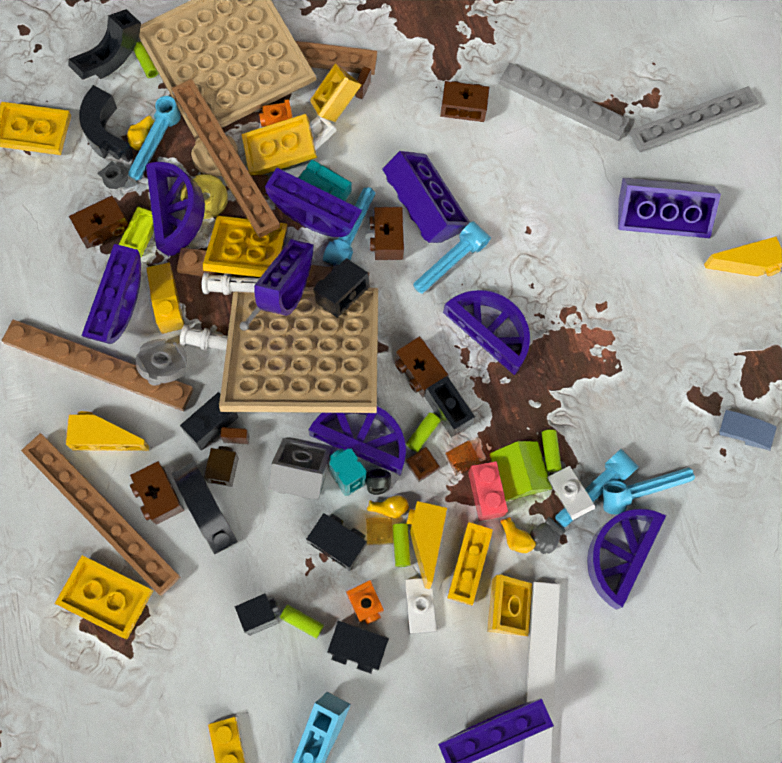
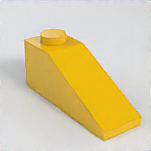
[704,236,782,277]
[146,262,185,334]
[66,411,149,451]
[407,501,447,589]

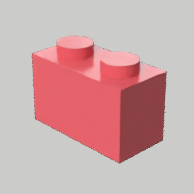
[468,461,508,521]

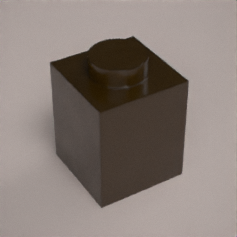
[204,446,239,487]

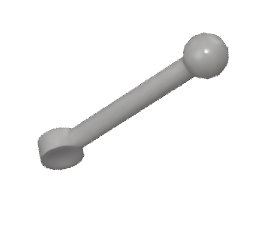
[240,306,260,331]

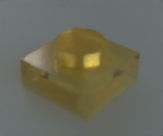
[366,517,393,546]

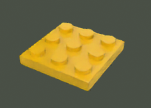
[203,216,287,277]

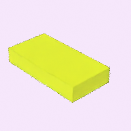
[119,207,154,257]

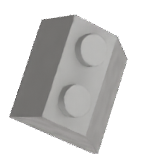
[268,438,332,500]

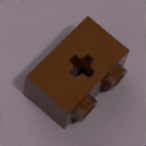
[440,81,490,122]
[69,195,128,249]
[369,207,404,260]
[394,336,448,398]
[129,461,184,525]

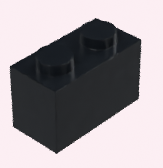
[313,258,370,318]
[425,376,475,438]
[180,392,239,450]
[306,513,367,571]
[234,593,281,636]
[327,621,389,674]

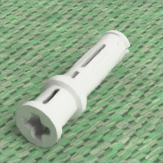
[202,272,260,295]
[180,324,228,351]

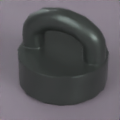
[366,469,391,495]

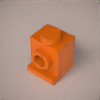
[259,100,293,127]
[346,580,384,625]

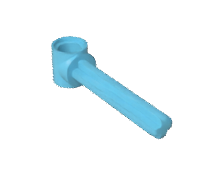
[128,96,181,181]
[323,187,376,266]
[413,221,491,294]
[555,449,639,527]
[603,467,695,515]

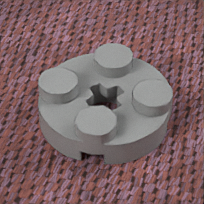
[136,339,187,386]

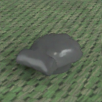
[97,161,129,189]
[530,516,565,554]

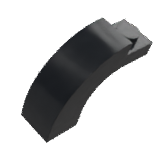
[68,9,141,80]
[79,85,134,163]
[172,461,238,555]

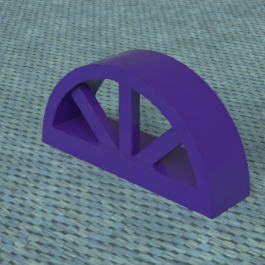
[146,162,205,257]
[265,167,362,237]
[254,239,314,316]
[81,244,141,344]
[443,290,530,375]
[308,406,406,476]
[587,509,666,610]
[438,698,554,763]

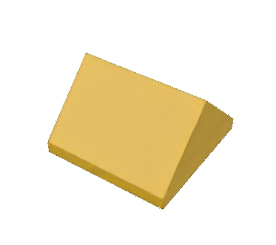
[310,63,361,122]
[487,575,532,637]

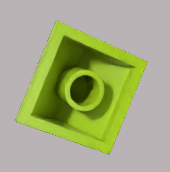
[489,441,552,501]

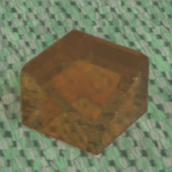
[445,440,480,476]

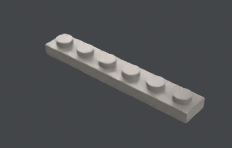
[499,63,629,141]
[630,86,760,152]

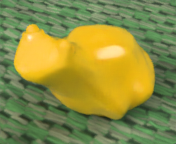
[127,115,155,151]
[367,495,409,519]
[501,517,536,553]

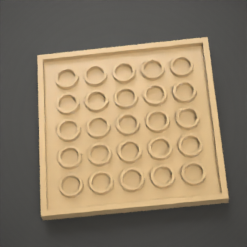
[139,0,316,140]
[219,287,378,413]

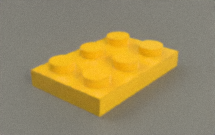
[0,102,71,155]
[241,114,317,175]
[54,555,153,639]

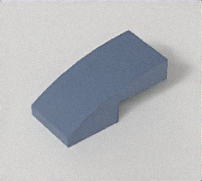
[719,410,777,451]

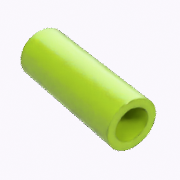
[133,41,159,78]
[406,412,441,452]
[542,430,562,472]
[393,523,411,567]
[280,604,324,639]

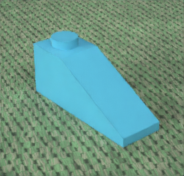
[292,692,351,763]

